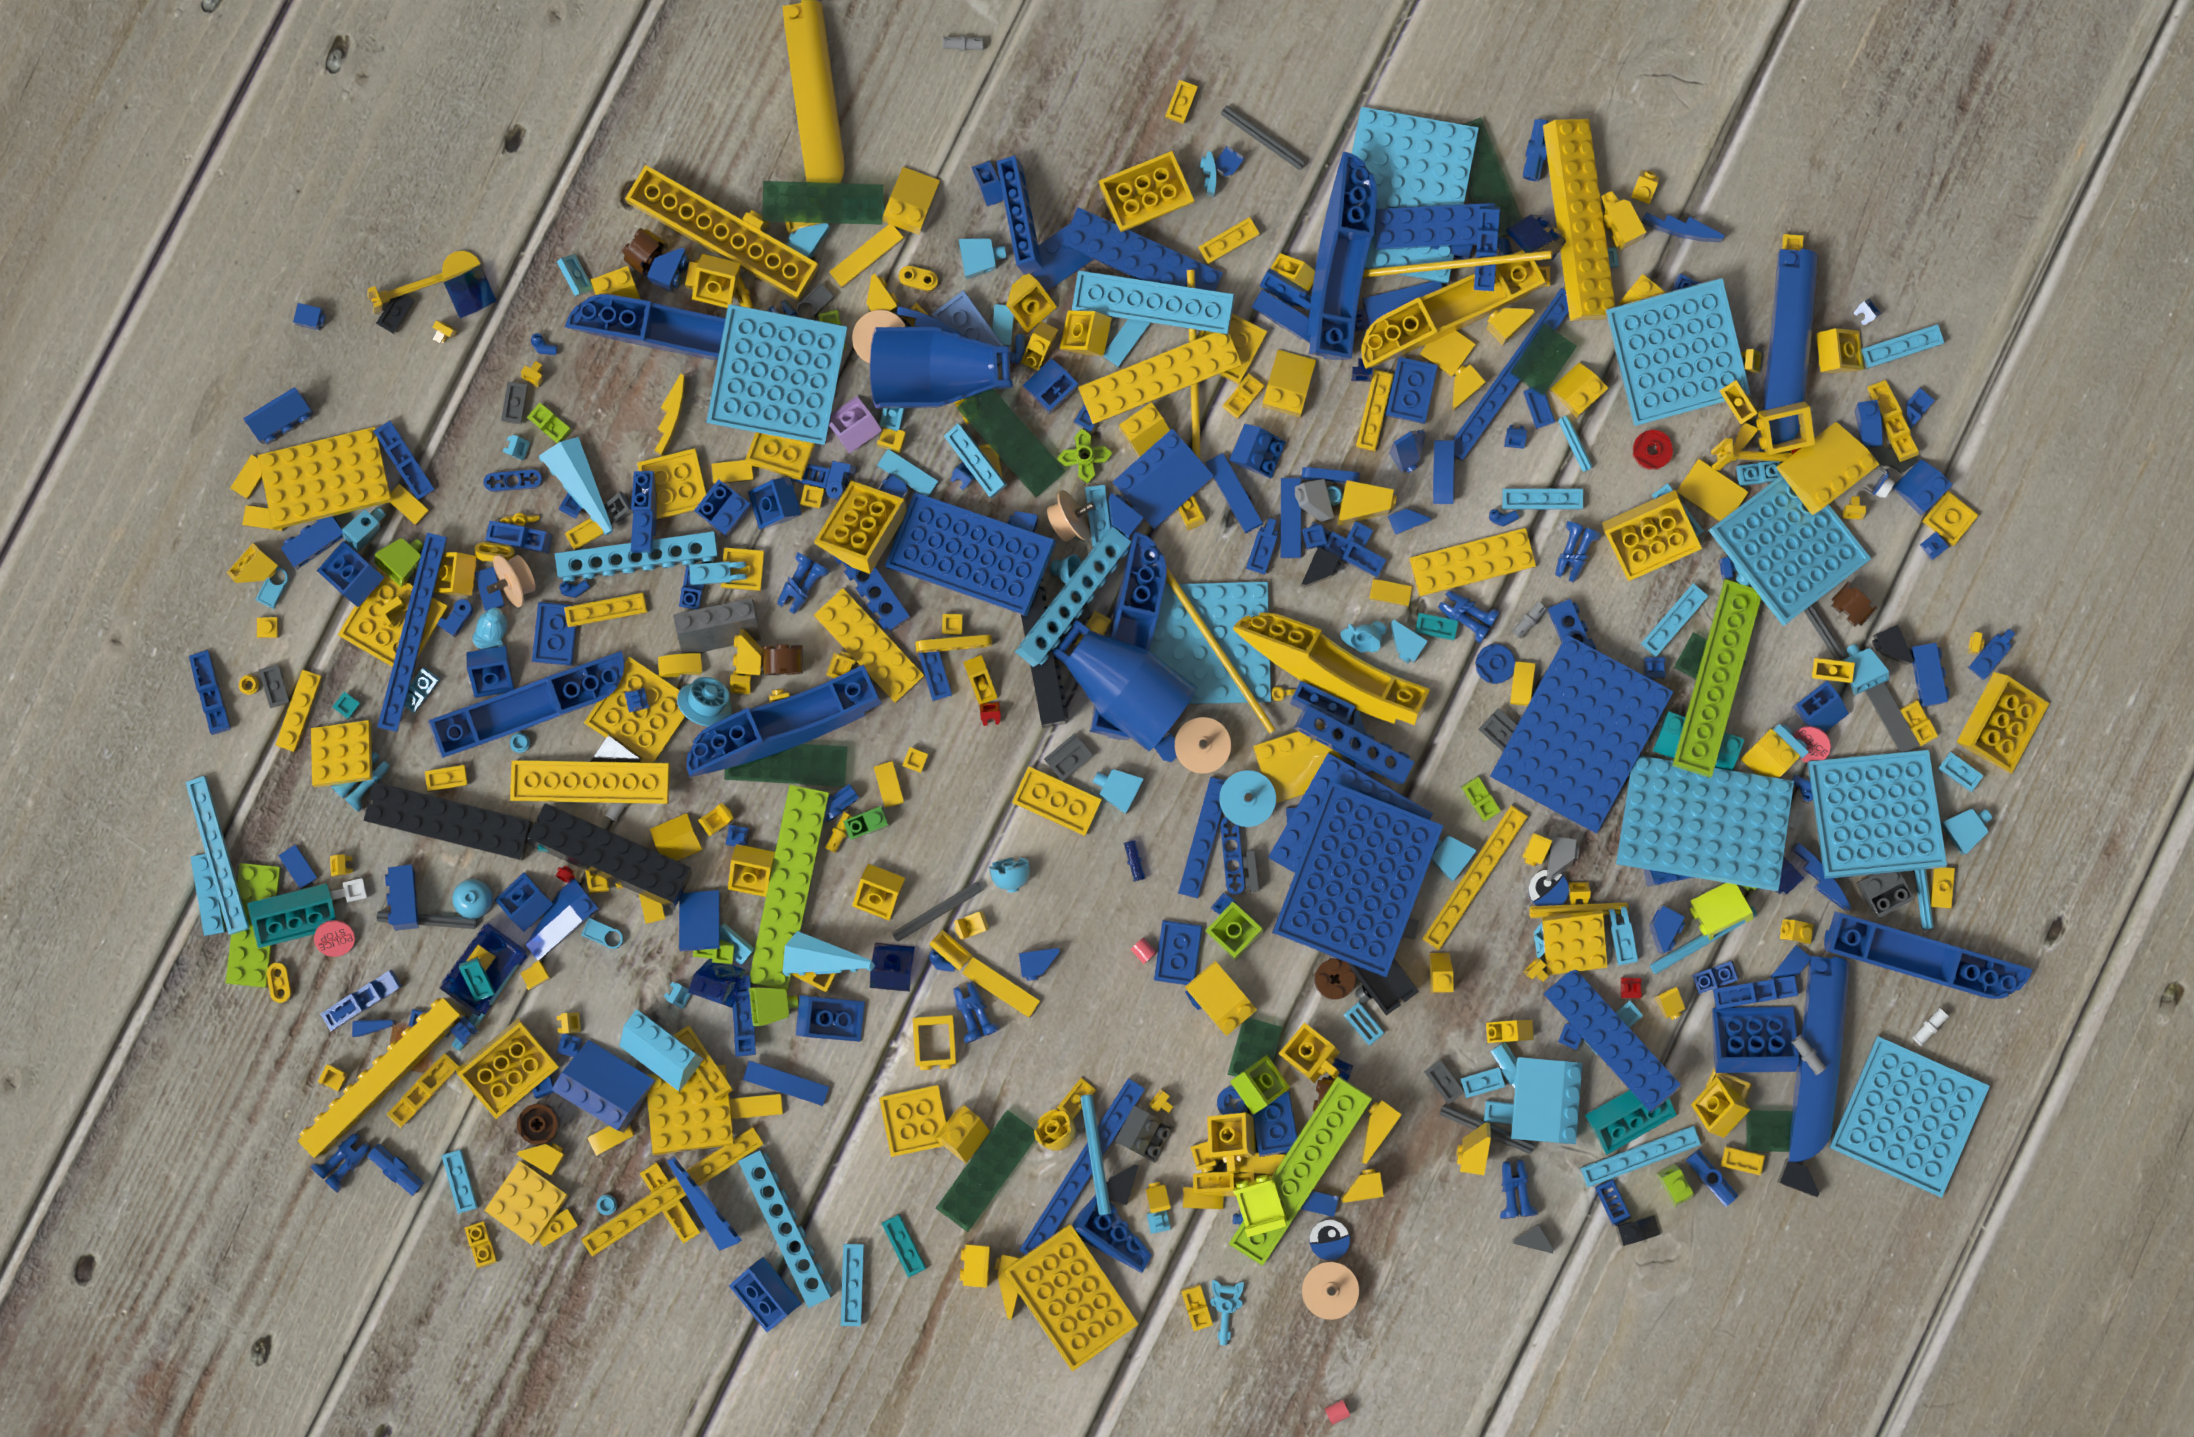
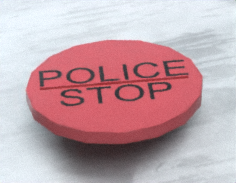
[1793,726,1831,763]
[314,920,355,957]

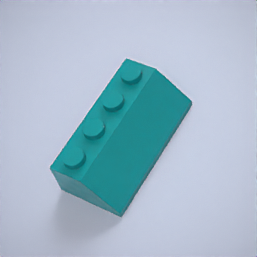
[1652,711,1745,771]
[247,883,336,948]
[1585,1090,1677,1155]

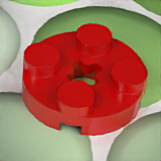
[1632,430,1673,470]

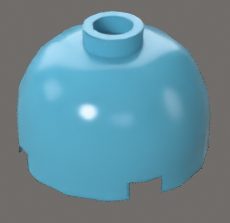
[989,857,1030,893]
[452,879,493,919]

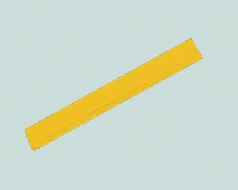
[1422,805,1528,950]

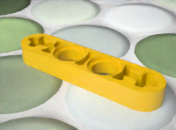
[915,635,993,653]

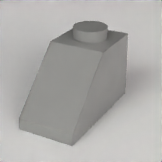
[1294,479,1334,522]
[1546,836,1579,881]

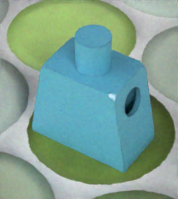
[959,238,1006,280]
[342,507,386,552]
[1844,644,1889,696]
[1093,769,1143,814]
[1941,809,1992,855]
[1431,835,1476,882]

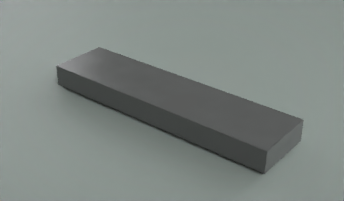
[1865,682,1920,753]

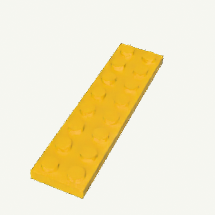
[1078,332,1242,425]
[510,760,670,804]

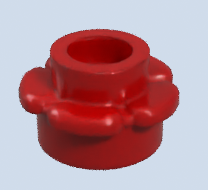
[556,866,575,883]

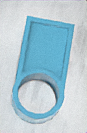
[255,567,289,609]
[581,918,624,949]

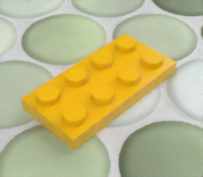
[1012,766,1102,836]

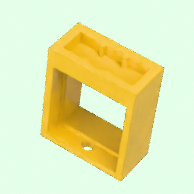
[1756,402,1815,455]
[913,1015,957,1070]

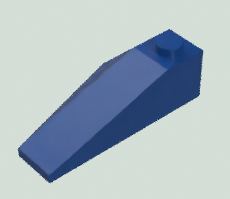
[1389,429,1426,473]
[525,879,600,960]
[1072,1195,1152,1273]

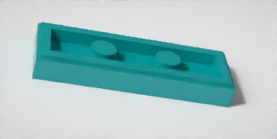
[881,1214,927,1278]

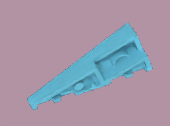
[539,437,613,535]
[783,931,875,976]

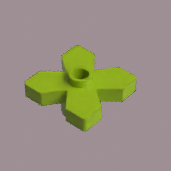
[1057,429,1112,484]

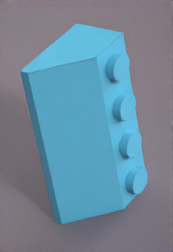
[619,1009,704,1092]

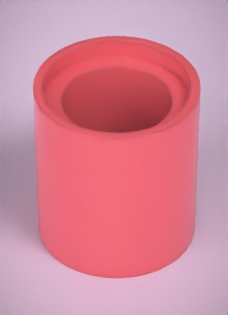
[1130,937,1157,964]
[1324,1400,1350,1425]

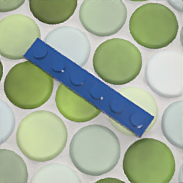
[1178,777,1225,899]

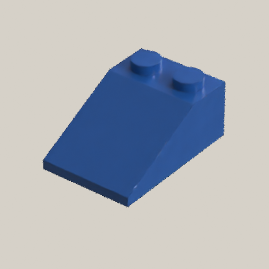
[317,541,384,607]
[795,995,865,1042]

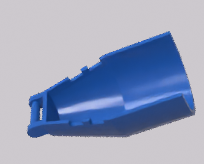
[870,327,1013,409]
[1052,620,1198,752]

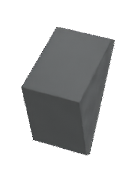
[604,491,633,526]
[1512,1225,1554,1254]

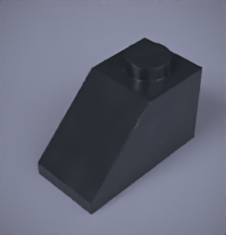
[1301,547,1341,587]
[1872,625,1914,665]
[1777,1160,1819,1197]
[1106,1165,1139,1205]
[1615,1215,1660,1246]

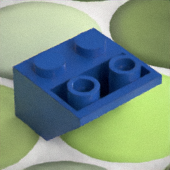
[647,248,690,293]
[1022,358,1079,415]
[1230,423,1286,479]
[694,479,752,538]
[1108,493,1144,540]
[1792,680,1849,732]
[1649,906,1685,954]

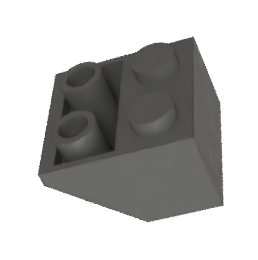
[1856,872,1914,918]
[1115,1106,1174,1163]

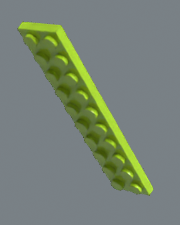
[1672,579,1761,778]
[750,784,829,991]
[1228,1076,1372,1266]

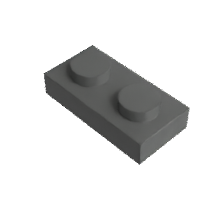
[501,381,528,425]
[259,664,290,709]
[1242,851,1259,893]
[1424,1060,1465,1104]

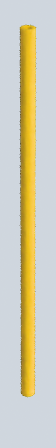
[1362,251,1552,278]
[1187,270,1202,490]
[1166,566,1276,734]

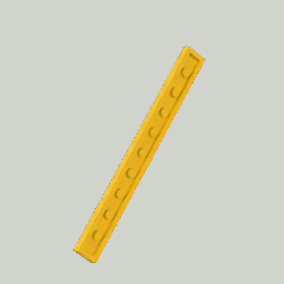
[581,1127,763,1256]

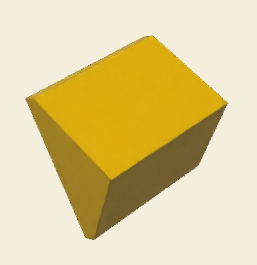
[650,813,703,861]

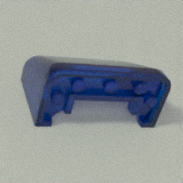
[439,921,528,1017]

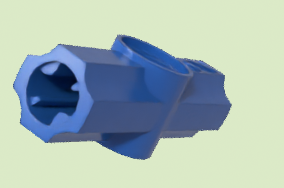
[1522,119,1549,182]
[823,784,859,824]
[367,1143,424,1196]
[1685,1149,1739,1207]

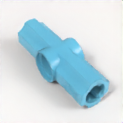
[1490,1042,1517,1089]

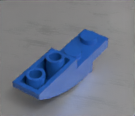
[631,471,657,553]

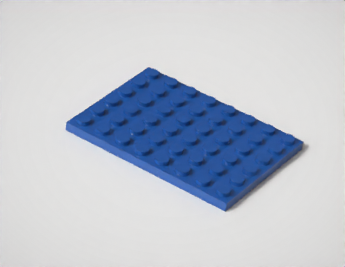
[1490,634,1673,834]
[1272,781,1443,977]

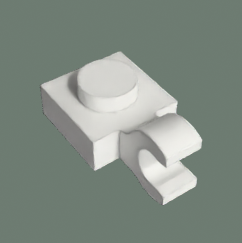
[330,878,367,903]

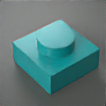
[332,691,361,720]

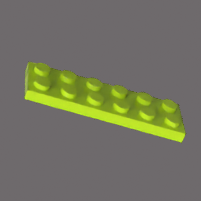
[225,863,281,988]

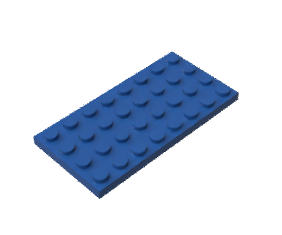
[885,492,1056,616]

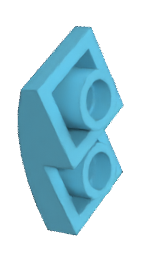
[1200,151,1216,197]
[1736,461,1781,486]
[405,667,440,713]

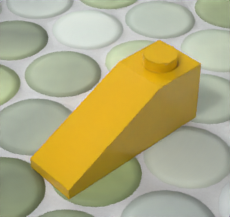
[994,1254,1020,1320]

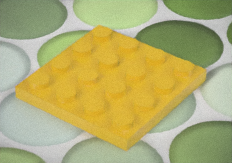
[337,567,448,667]
[584,657,686,763]
[647,1064,734,1155]

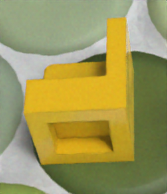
[877,428,906,453]
[520,960,551,991]
[318,1064,349,1091]

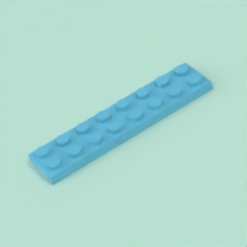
[1072,271,1235,335]

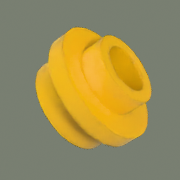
[239,675,259,695]

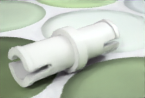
[1912,1008,1949,1047]

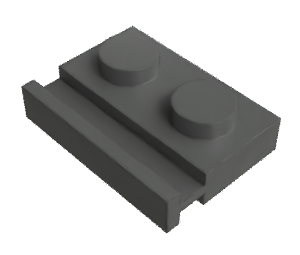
[1478,708,1517,752]
[1044,733,1093,782]

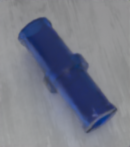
[1123,840,1146,882]

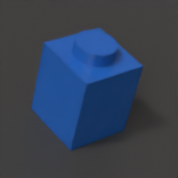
[293,303,326,331]

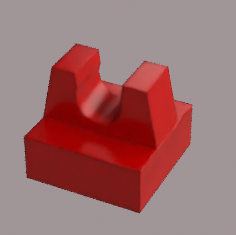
[979,702,1001,726]
[1620,978,1642,998]

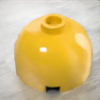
[1034,1109,1076,1151]

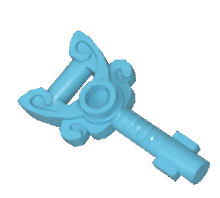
[1210,1280,1244,1345]

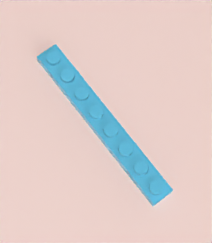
[185,776,250,935]

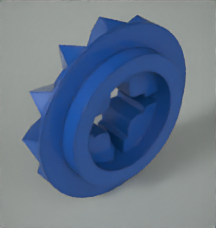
[1217,1086,1248,1115]

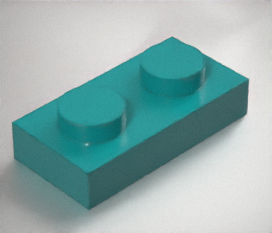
[1415,613,1458,641]
[459,957,495,1002]

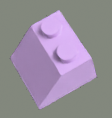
[829,396,882,454]

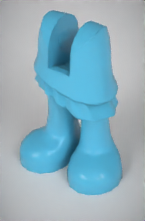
[331,752,390,812]

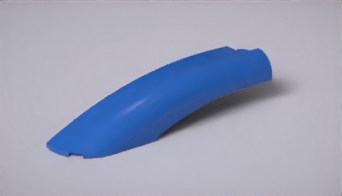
[1307,152,1377,360]
[1759,249,1818,452]
[565,294,726,361]
[1089,531,1166,740]
[428,651,624,758]
[687,665,882,777]
[1824,911,2033,999]
[1788,956,1850,1162]

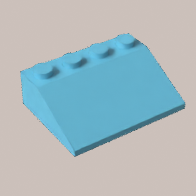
[1511,1057,1582,1144]

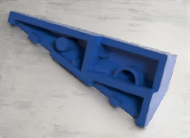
[667,1156,742,1251]

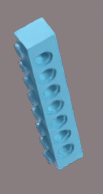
[1014,527,1131,667]
[555,532,719,582]
[738,1150,833,1308]

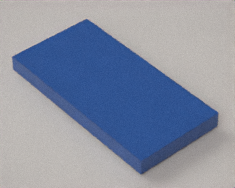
[1363,281,1442,327]

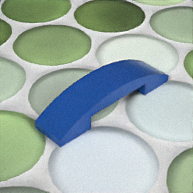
[729,975,756,1057]

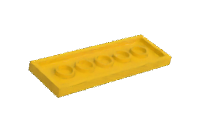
[1409,528,1536,597]
[814,588,924,703]

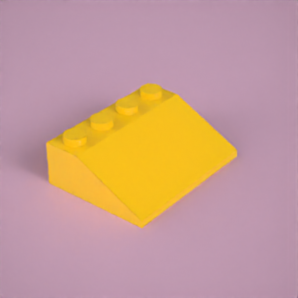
[1098,151,1195,232]
[1776,422,1879,515]
[814,480,907,574]
[1602,490,1702,582]
[1956,672,2049,774]
[1253,723,1342,803]
[456,1018,559,1119]

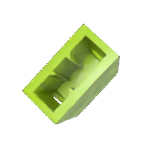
[374,538,423,587]
[749,987,798,1026]
[1656,1164,1694,1208]

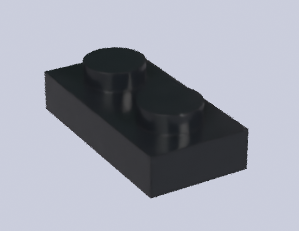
[376,295,415,335]

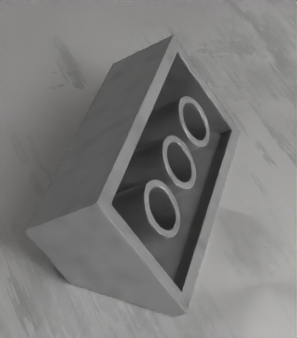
[673,598,762,654]

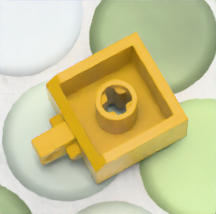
[1601,191,1646,251]
[1279,1022,1340,1084]
[1207,1113,1255,1173]

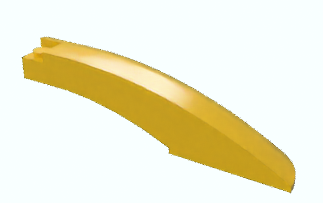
[782,0,845,204]
[1361,247,1546,369]
[1233,613,1430,725]

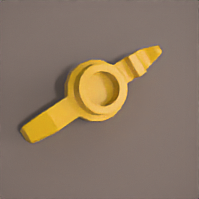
[500,512,540,526]
[1271,687,1296,701]

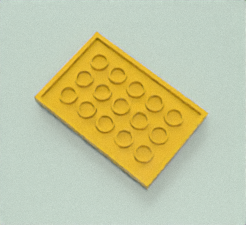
[258,427,392,530]
[1003,1224,1139,1372]

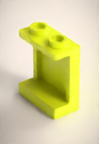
[1689,883,1753,940]
[1233,1175,1287,1237]

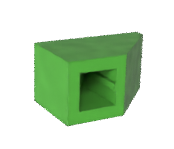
[843,806,889,840]

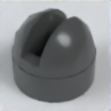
[1355,985,1373,1003]

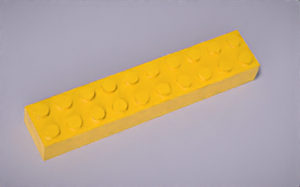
[1543,119,1615,321]
[625,165,819,301]
[297,997,467,1158]

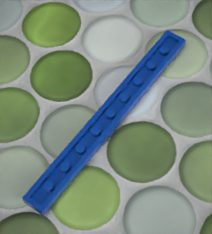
[1453,288,1569,461]
[377,532,448,732]
[1019,1078,1145,1254]

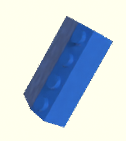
[1112,429,1214,530]
[1712,1007,1799,1073]
[551,1040,656,1133]

